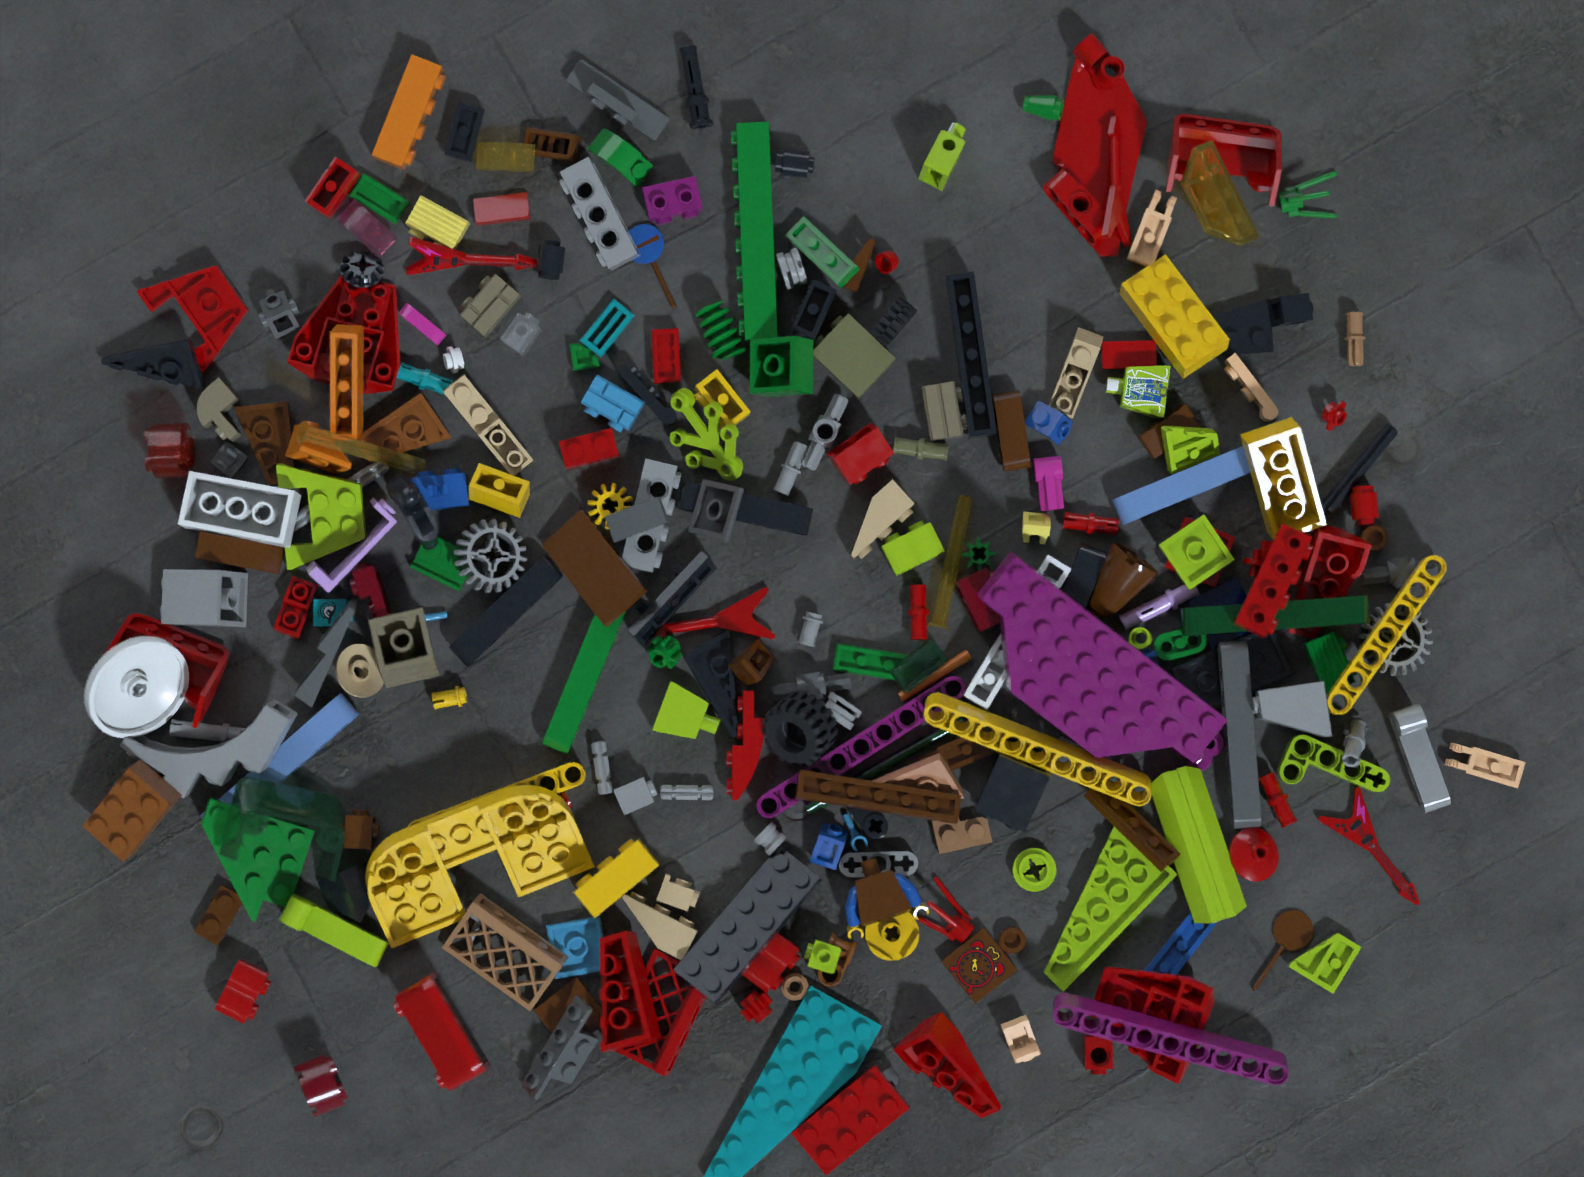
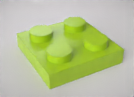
[1158,515,1235,590]

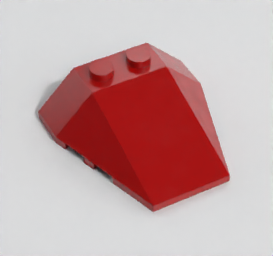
[1089,966,1214,1084]

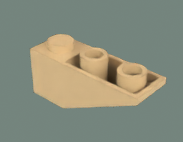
[1049,327,1103,419]
[851,479,914,560]
[622,891,698,960]

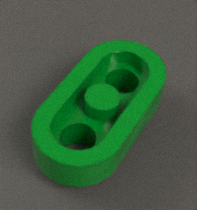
[1153,629,1207,661]

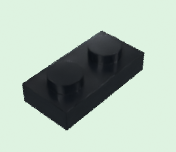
[444,102,485,162]

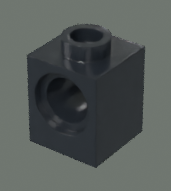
[1268,293,1313,327]

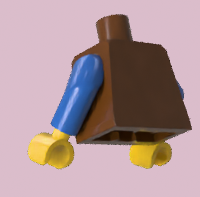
[845,858,929,940]

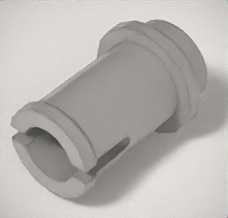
[798,612,824,647]

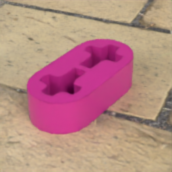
[398,303,446,346]

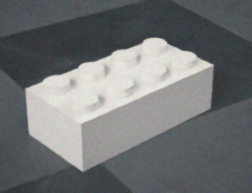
[178,471,301,548]

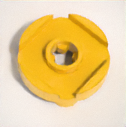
[865,912,919,961]

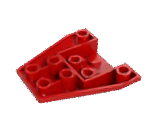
[287,275,400,394]

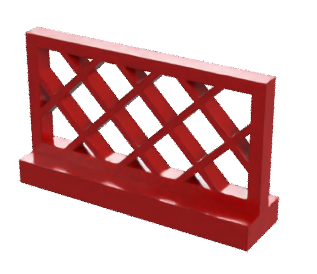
[615,949,706,1076]

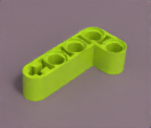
[1276,735,1390,792]
[279,894,389,967]

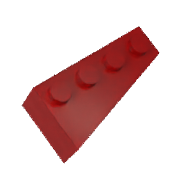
[600,931,662,1052]

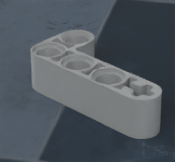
[1389,704,1451,813]

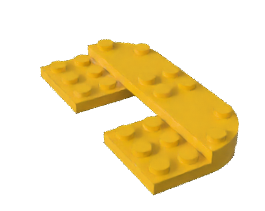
[366,785,594,948]

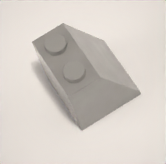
[160,569,248,627]
[1252,681,1332,737]

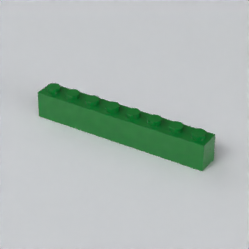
[731,122,778,342]

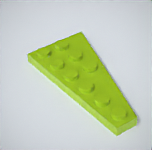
[1043,826,1177,992]

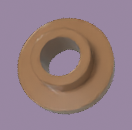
[781,973,808,1001]

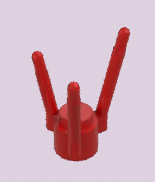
[918,876,975,943]

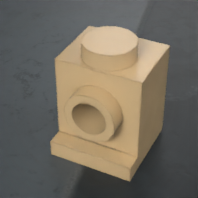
[657,874,700,911]

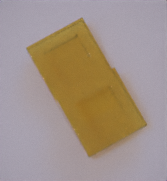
[476,142,535,172]

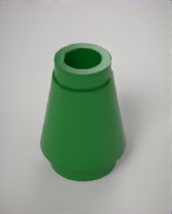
[1023,95,1064,122]

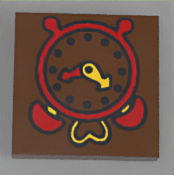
[941,927,1017,1004]

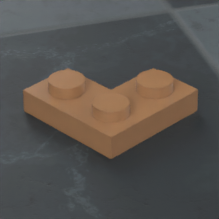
[931,816,992,854]

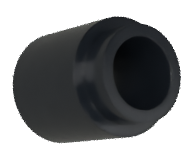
[775,148,815,178]
[536,240,566,280]

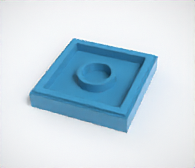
[546,916,604,979]

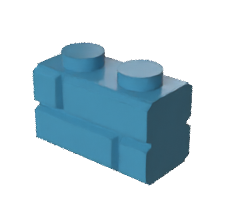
[581,375,645,433]

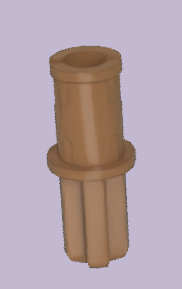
[1344,312,1366,367]

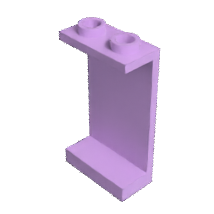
[306,497,397,593]

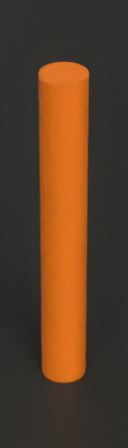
[897,650,972,702]

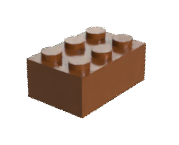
[82,759,182,862]

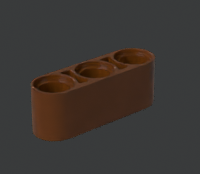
[992,390,1031,472]

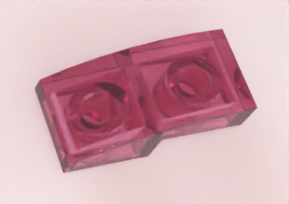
[336,199,397,258]

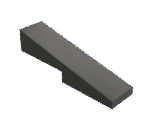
[294,599,357,708]

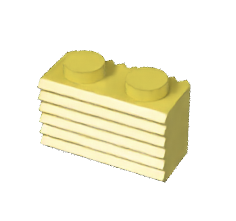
[405,196,470,250]

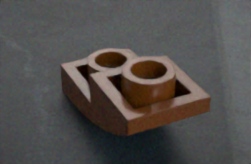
[1138,404,1200,459]

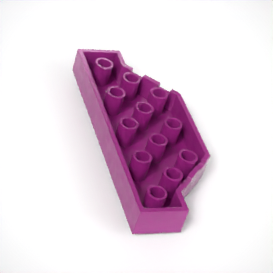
[977,552,1227,763]

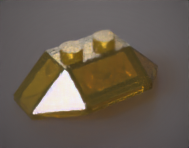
[1181,140,1260,246]

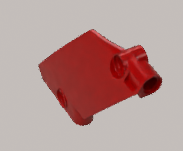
[1043,33,1148,257]

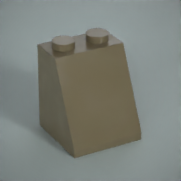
[369,608,440,688]

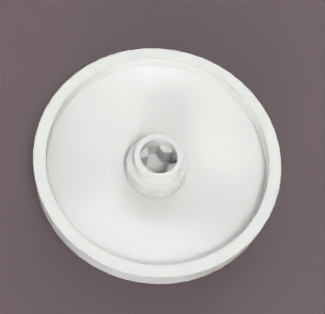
[84,636,189,738]

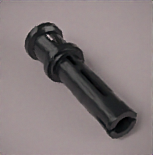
[680,45,714,130]

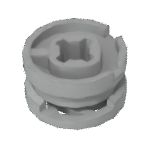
[776,247,808,290]
[825,692,862,730]

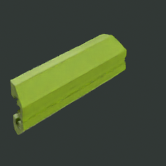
[1151,766,1247,923]

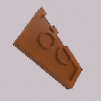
[355,393,452,462]

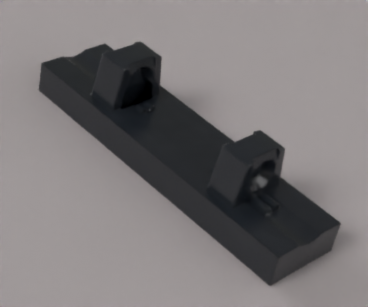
[627,551,717,647]

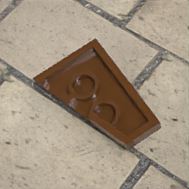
[233,401,296,486]

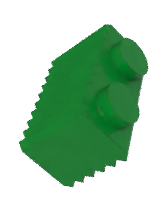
[1303,631,1358,694]

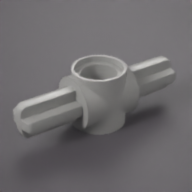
[802,394,848,471]

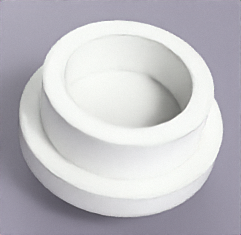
[443,346,464,374]

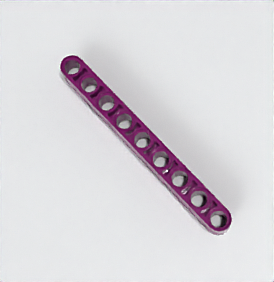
[757,676,966,818]
[1053,993,1289,1085]

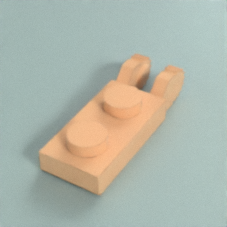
[1127,190,1177,267]
[1444,743,1526,788]

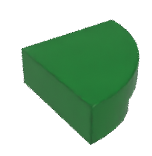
[570,343,600,371]

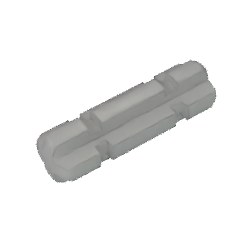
[591,741,613,795]
[660,785,714,800]

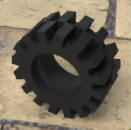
[869,296,918,347]

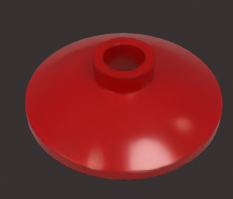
[1229,827,1279,882]

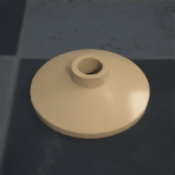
[335,644,384,698]

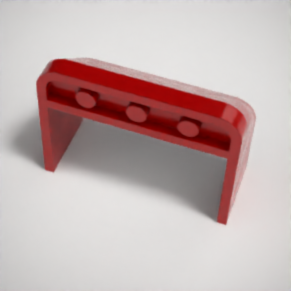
[1166,114,1282,207]
[103,613,229,729]
[393,972,491,1091]

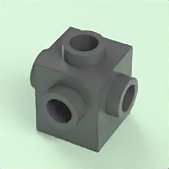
[258,290,300,339]

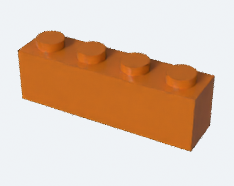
[372,54,446,170]
[330,324,364,440]

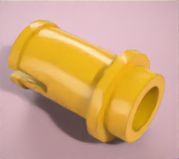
[432,686,468,710]

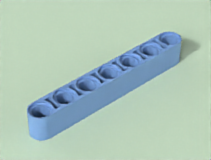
[1112,446,1250,525]
[200,693,360,819]

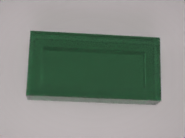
[889,638,948,693]

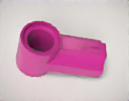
[1033,456,1064,511]

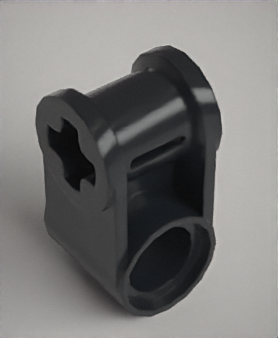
[845,806,888,839]

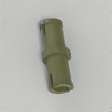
[893,437,949,461]

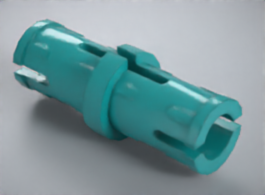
[397,362,454,396]

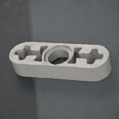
[839,851,918,877]

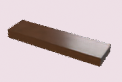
[1083,788,1181,872]

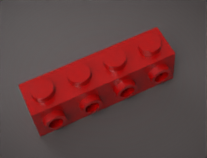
[1234,523,1314,638]

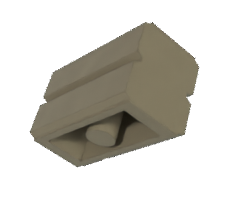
[460,274,521,338]
[921,381,967,442]

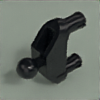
[386,475,439,550]

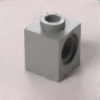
[613,777,658,815]

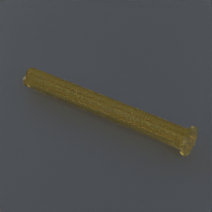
[296,421,426,474]
[927,495,973,630]

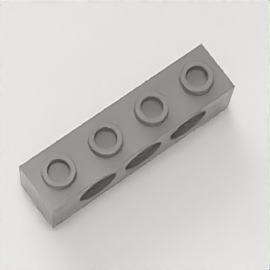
[559,157,641,270]
[622,458,682,573]

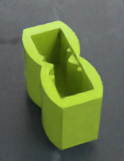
[881,520,945,577]

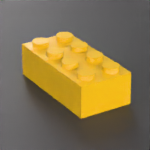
[1119,254,1230,379]
[1240,417,1327,540]

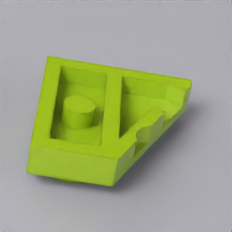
[1161,426,1220,475]
[1287,933,1362,994]

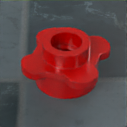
[1322,401,1347,431]

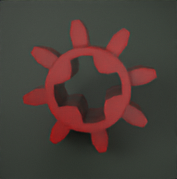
[740,990,773,1024]

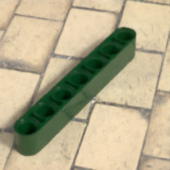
[1180,596,1370,636]

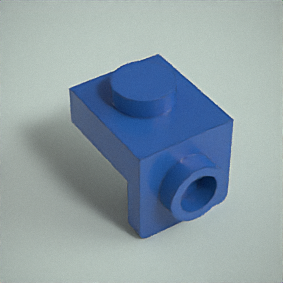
[1025,401,1073,445]

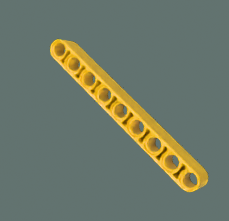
[924,692,1151,806]

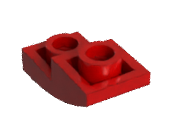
[273,576,318,640]

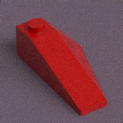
[893,1012,1002,1119]

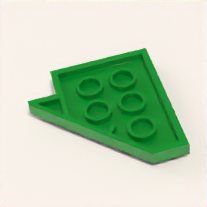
[201,797,315,922]

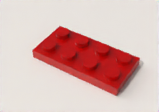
[791,1064,911,1175]

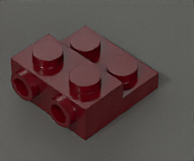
[350,563,392,619]

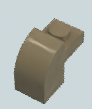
[197,377,241,442]

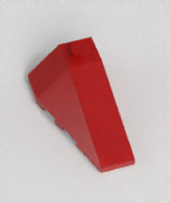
[1288,525,1372,639]

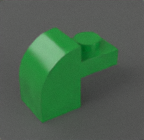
[588,128,654,188]

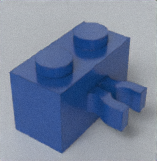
[411,468,470,511]

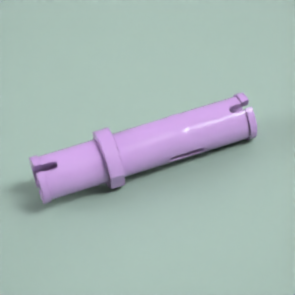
[1119,585,1200,631]

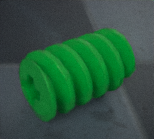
[695,300,746,361]

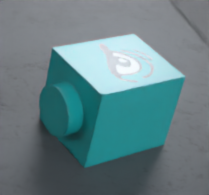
[313,599,354,627]

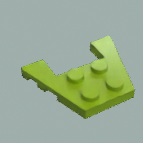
[276,464,367,570]

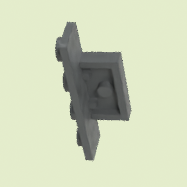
[567,59,669,141]
[521,995,599,1100]

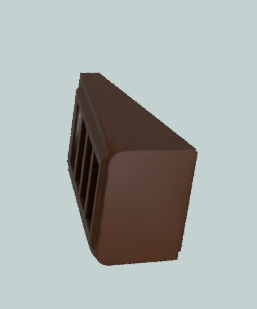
[521,127,582,163]
[836,238,876,294]

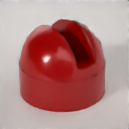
[875,251,899,274]

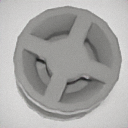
[753,822,788,855]

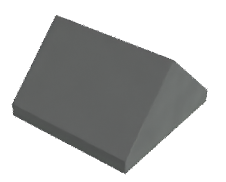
[688,479,744,543]

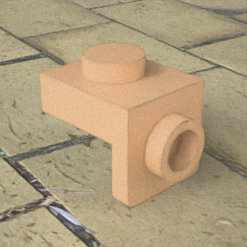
[1000,1015,1041,1063]

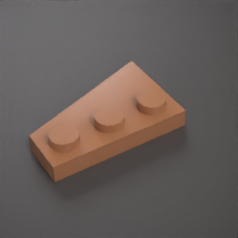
[872,753,964,799]

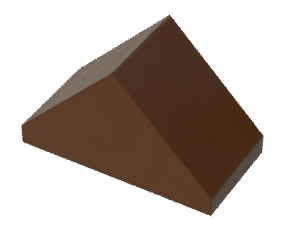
[728,638,776,686]

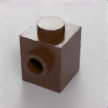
[343,810,380,849]

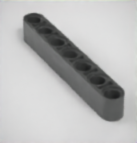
[1217,640,1261,829]

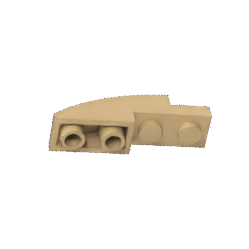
[443,374,533,476]

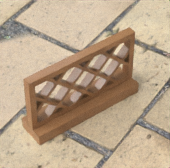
[442,893,569,1011]

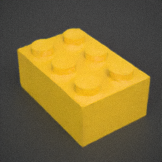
[574,838,660,918]

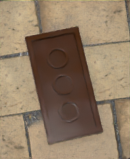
[542,509,647,627]

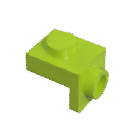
[804,939,841,974]

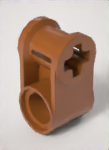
[817,932,857,986]

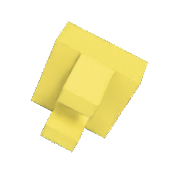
[1022,511,1051,544]

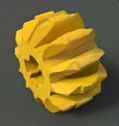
[588,483,633,529]

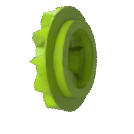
[1013,848,1056,892]

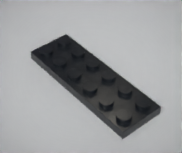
[674,845,822,1005]

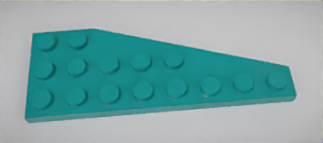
[703,985,882,1177]

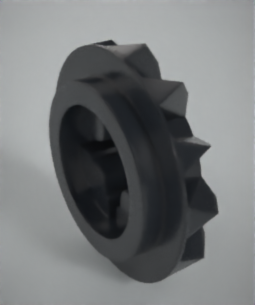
[340,249,384,288]

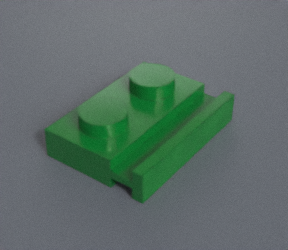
[410,538,475,592]

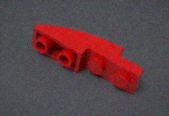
[727,691,764,800]

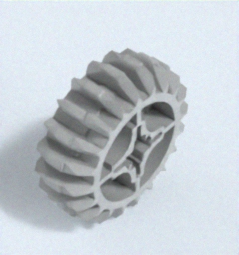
[454,519,527,593]
[1358,603,1433,676]

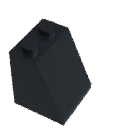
[975,737,1051,832]

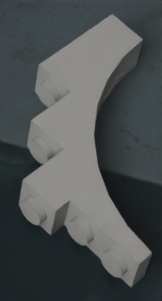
[120,699,298,799]

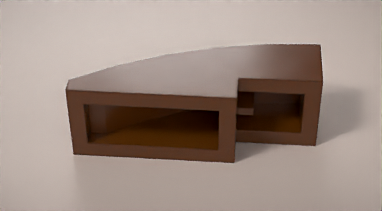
[195,531,284,574]

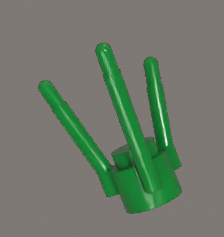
[1279,171,1337,219]

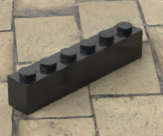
[946,271,997,439]

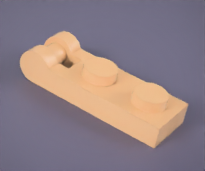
[1224,353,1278,422]

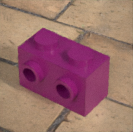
[642,176,703,225]

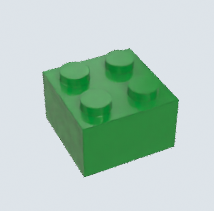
[749,336,814,397]

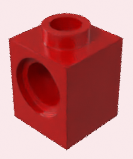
[1083,1035,1113,1075]

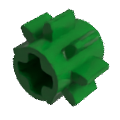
[961,537,996,571]
[647,635,683,669]

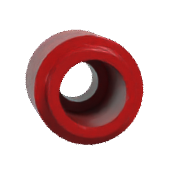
[1350,485,1379,525]

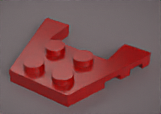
[137,265,249,375]

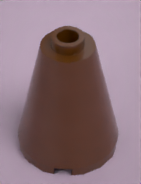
[1088,542,1158,620]

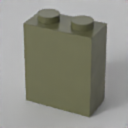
[813,313,896,400]

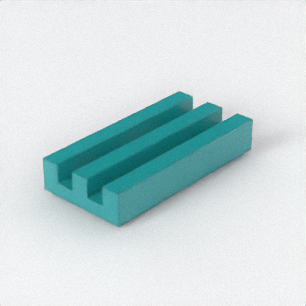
[580,298,635,358]

